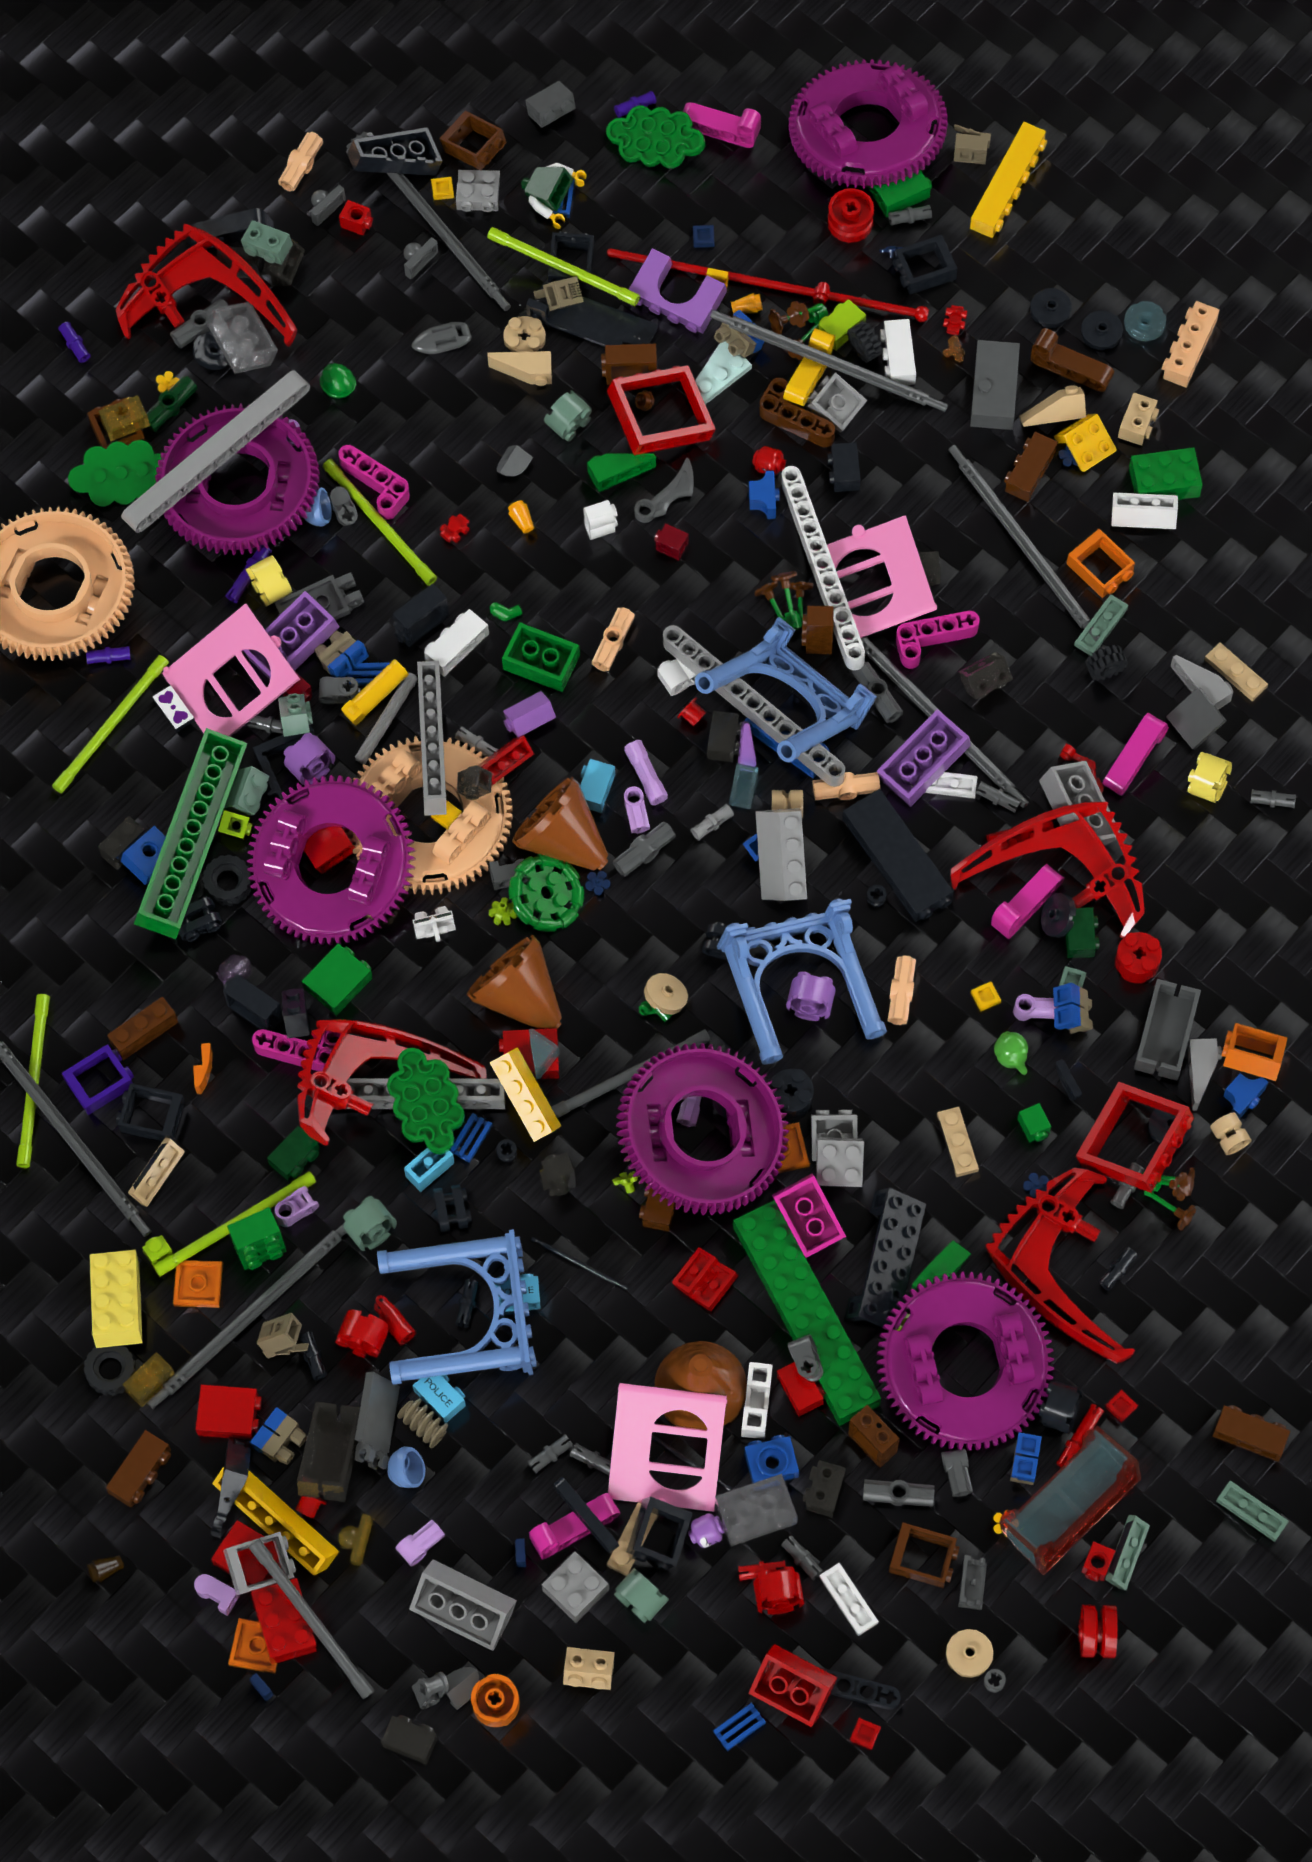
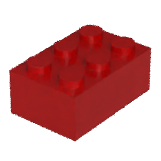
[251,1578,317,1664]
[748,1644,838,1727]

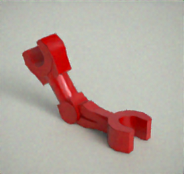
[1059,743,1104,793]

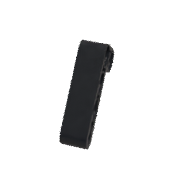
[190,208,274,250]

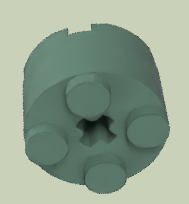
[544,390,592,442]
[343,1196,397,1251]
[614,1568,669,1623]

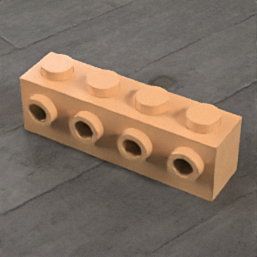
[1162,301,1220,388]

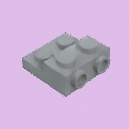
[456,170,500,212]
[806,372,867,433]
[811,1110,857,1161]

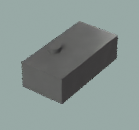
[970,340,1020,430]

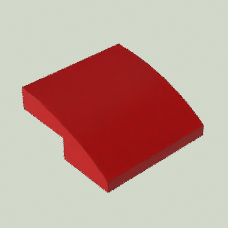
[672,1247,738,1311]

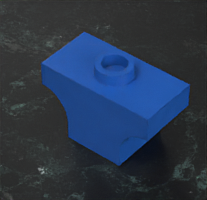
[749,471,780,519]
[1223,1073,1268,1119]

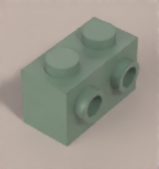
[241,220,293,265]
[278,693,313,737]
[224,766,269,817]

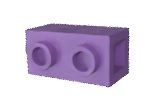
[503,691,556,737]

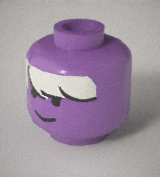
[688,1513,725,1548]

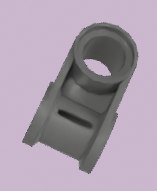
[318,677,361,705]
[788,1334,824,1382]
[412,1672,449,1709]

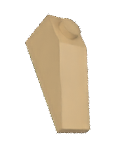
[488,351,552,386]
[1019,386,1086,427]

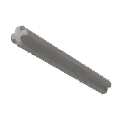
[355,672,417,764]

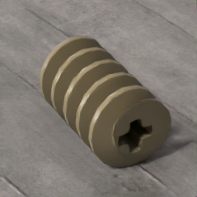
[397,1398,448,1448]

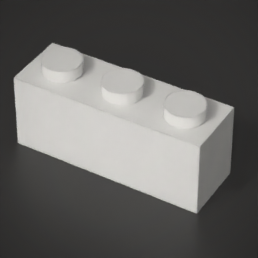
[880,319,916,385]
[1111,493,1178,529]
[424,609,489,677]

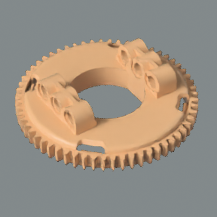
[0,507,135,661]
[345,736,513,895]

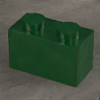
[1066,908,1099,958]
[267,1126,320,1182]

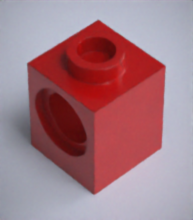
[339,200,373,235]
[1082,1541,1116,1582]

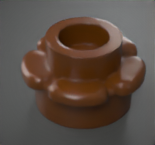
[635,390,654,411]

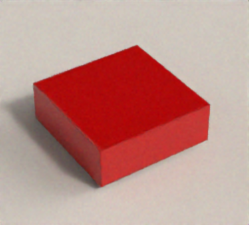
[1105,1389,1138,1423]
[850,1718,881,1750]

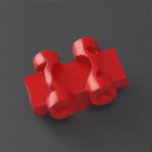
[943,305,967,335]
[440,514,470,543]

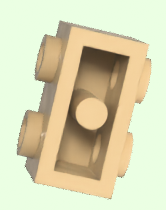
[1118,393,1159,446]
[563,1647,615,1690]

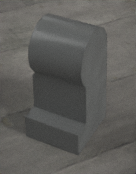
[489,859,528,890]

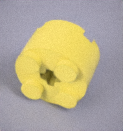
[245,555,292,607]
[1188,752,1232,803]

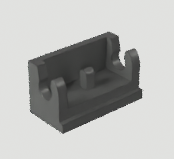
[958,1555,987,1610]

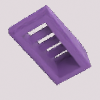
[738,721,757,769]

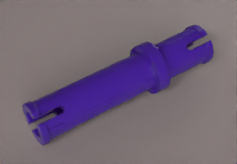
[225,545,272,603]

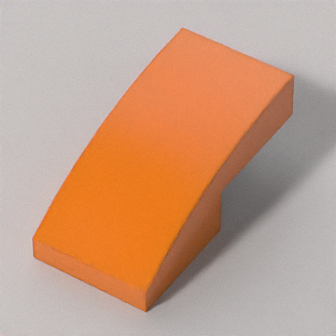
[193,1043,213,1094]

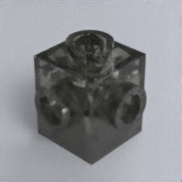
[457,765,492,800]

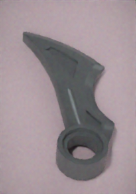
[634,458,694,523]

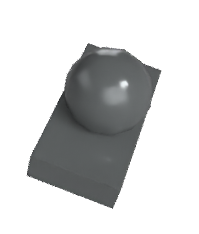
[311,185,346,226]
[403,237,438,279]

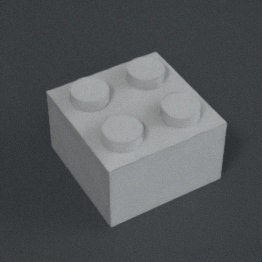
[816,1137,864,1187]
[542,1552,609,1623]

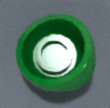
[320,363,356,399]

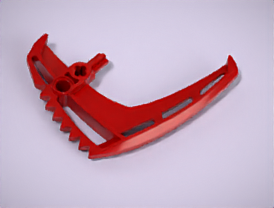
[116,224,298,347]
[951,802,1144,938]
[297,1019,487,1145]
[986,1168,1135,1364]

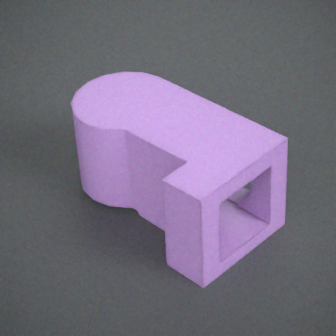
[194,1574,240,1616]

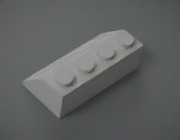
[1039,761,1120,846]
[755,808,807,901]
[409,1560,517,1651]

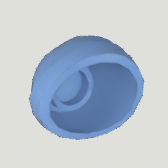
[304,487,332,527]
[388,1446,425,1488]

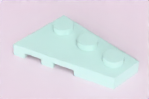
[695,341,752,405]

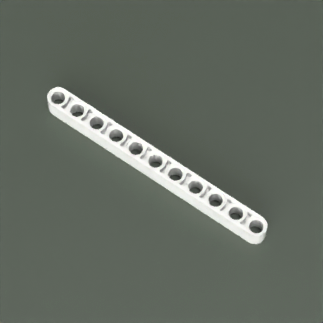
[782,466,865,670]

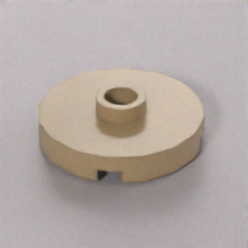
[644,973,688,1014]
[946,1629,993,1678]

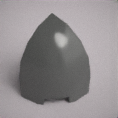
[497,445,533,476]
[445,1667,479,1710]

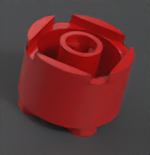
[1115,932,1162,983]
[335,1310,390,1358]
[753,1567,804,1615]

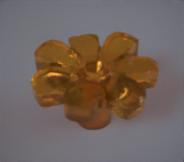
[943,335,965,362]

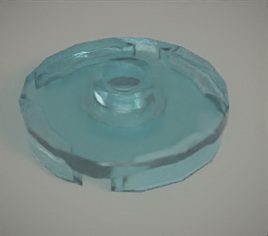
[1124,301,1166,341]

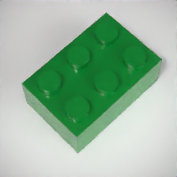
[1129,447,1202,500]
[502,622,580,692]
[227,1207,287,1270]

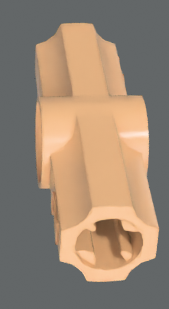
[278,132,323,191]
[592,607,635,671]
[812,772,880,800]
[888,955,916,1025]

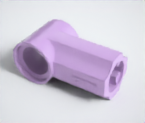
[624,787,650,834]
[1013,994,1056,1021]
[396,1520,445,1566]

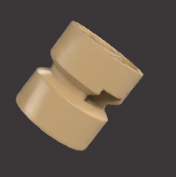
[772,790,803,818]
[1210,1112,1251,1155]

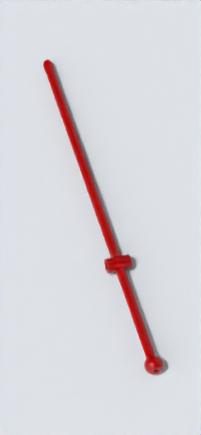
[607,248,929,322]

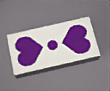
[153,685,195,732]

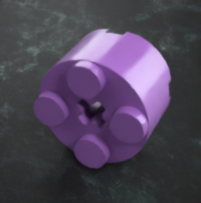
[284,733,335,785]
[786,972,836,1021]

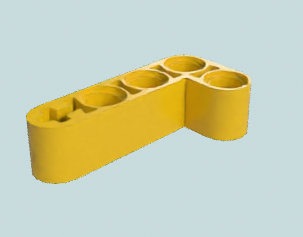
[783,328,835,406]

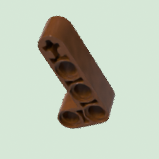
[1031,328,1114,392]
[759,378,835,447]

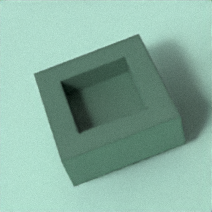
[1059,966,1087,988]

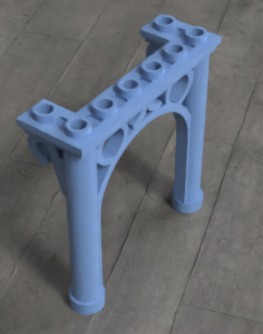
[695,617,877,762]
[717,899,887,1065]
[377,1229,537,1385]

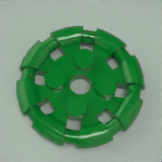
[509,854,584,932]

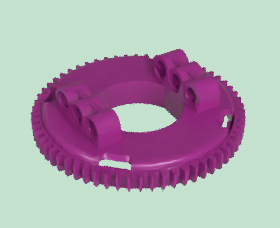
[789,59,947,189]
[155,403,320,555]
[247,775,416,945]
[616,1043,789,1215]
[877,1272,1054,1451]

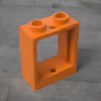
[1067,529,1135,598]
[1221,1023,1287,1081]

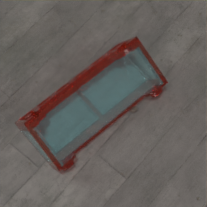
[999,1425,1141,1575]

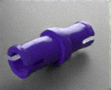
[614,91,656,118]
[58,322,91,363]
[86,646,131,664]

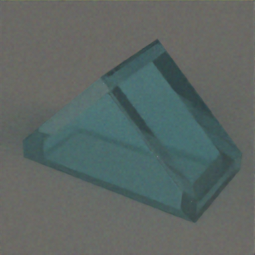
[729,763,759,809]
[529,1029,560,1079]

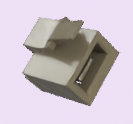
[954,124,991,164]
[533,276,584,311]
[257,1313,309,1358]

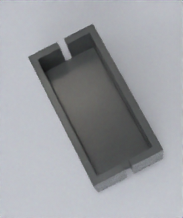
[1134,979,1201,1081]

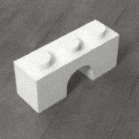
[741,1362,773,1439]

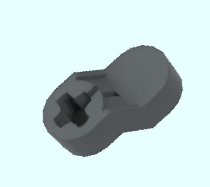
[329,487,358,526]

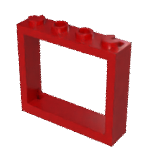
[607,365,716,455]
[1076,1082,1194,1193]

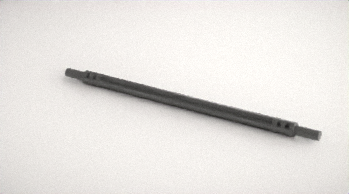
[387,173,511,311]
[710,310,948,412]
[949,445,1100,641]
[861,637,1029,808]
[0,1041,151,1237]
[147,1222,346,1409]

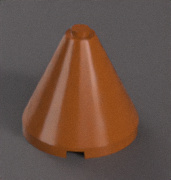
[512,777,608,871]
[466,935,562,1029]
[654,1341,747,1430]

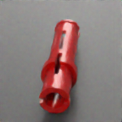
[1056,1404,1104,1471]

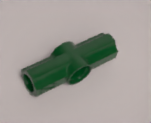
[141,376,198,432]

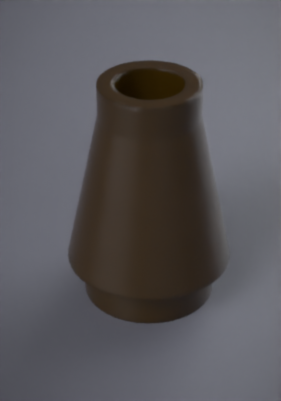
[87,1555,124,1582]

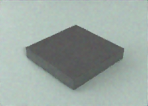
[1166,688,1227,750]

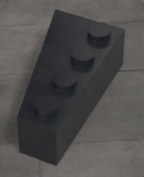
[347,127,443,176]

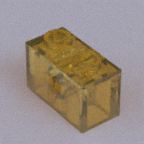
[98,395,150,442]
[123,1352,175,1407]

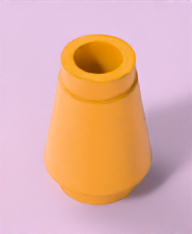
[731,293,763,314]
[508,500,535,534]

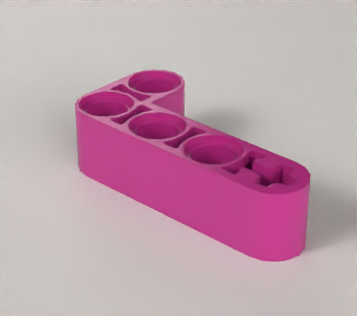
[683,102,761,148]
[338,445,410,520]
[896,611,980,669]
[1102,712,1169,796]
[991,864,1064,939]
[252,1029,341,1071]
[529,1493,621,1559]

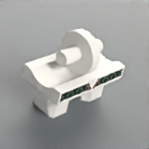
[413,906,456,942]

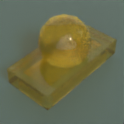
[339,1514,373,1566]

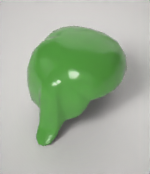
[994,1031,1028,1075]

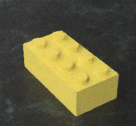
[90,1249,142,1348]

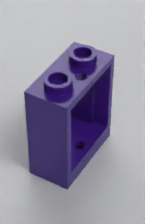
[62,1044,134,1115]

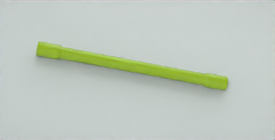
[487,227,640,306]
[322,459,437,586]
[52,655,169,794]
[17,994,50,1168]
[153,1171,316,1277]

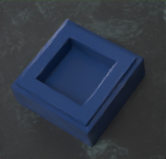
[693,225,714,248]
[515,1538,526,1567]
[250,1673,273,1701]

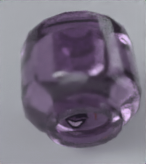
[218,955,252,984]

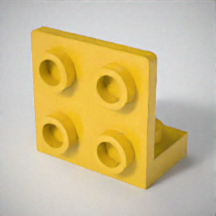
[1054,414,1117,472]

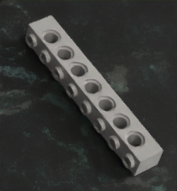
[417,661,447,815]
[347,1078,505,1109]

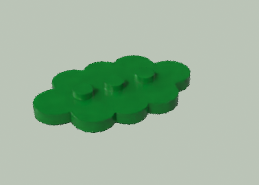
[606,105,705,169]
[68,440,161,507]
[387,1048,465,1154]

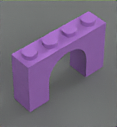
[629,248,727,334]

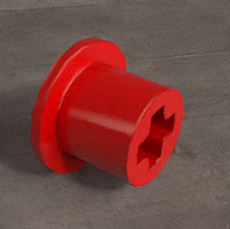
[677,697,707,727]
[295,1489,327,1519]

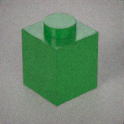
[1018,1103,1051,1143]

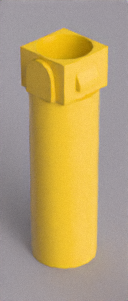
[341,659,409,726]

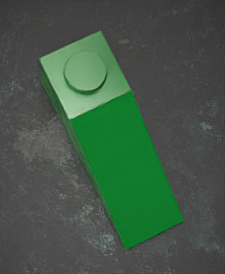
[587,454,656,492]
[911,1240,971,1293]

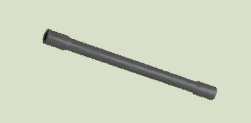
[551,1029,711,1119]
[248,1538,374,1699]

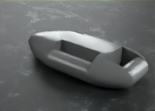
[412,322,472,354]

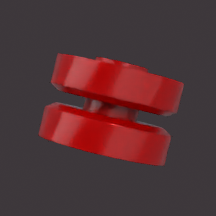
[828,188,874,243]
[1079,1604,1118,1658]

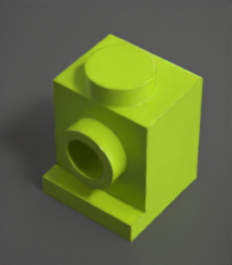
[218,810,253,839]
[142,1235,173,1266]

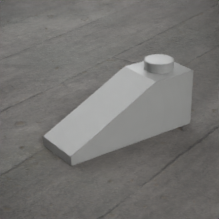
[1171,655,1233,709]
[1187,1038,1222,1111]

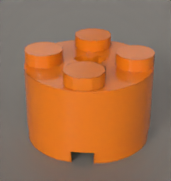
[471,1674,520,1727]

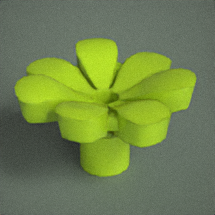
[489,897,517,925]
[612,1171,640,1194]

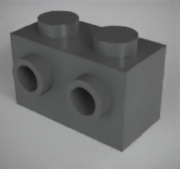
[526,81,576,128]

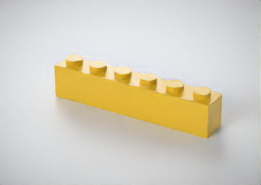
[970,122,1047,238]
[212,1467,339,1575]

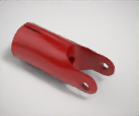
[374,1295,416,1345]

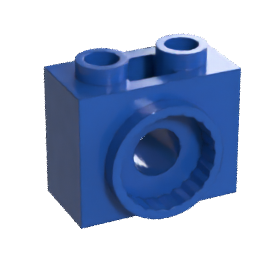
[121,826,166,885]
[745,1435,799,1488]

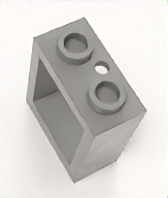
[223,1532,296,1596]

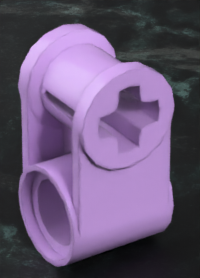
[275,1186,319,1227]

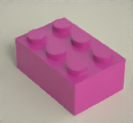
[772,1174,846,1258]

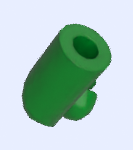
[490,602,522,621]
[639,1000,673,1022]

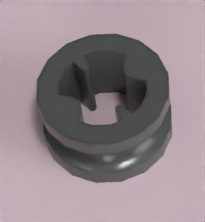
[984,1669,1006,1693]

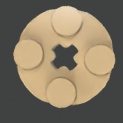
[504,316,546,352]

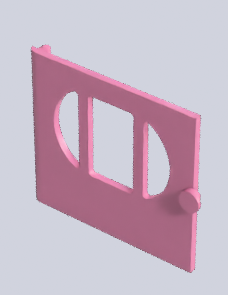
[814,515,937,640]
[162,604,300,737]
[608,1383,727,1512]

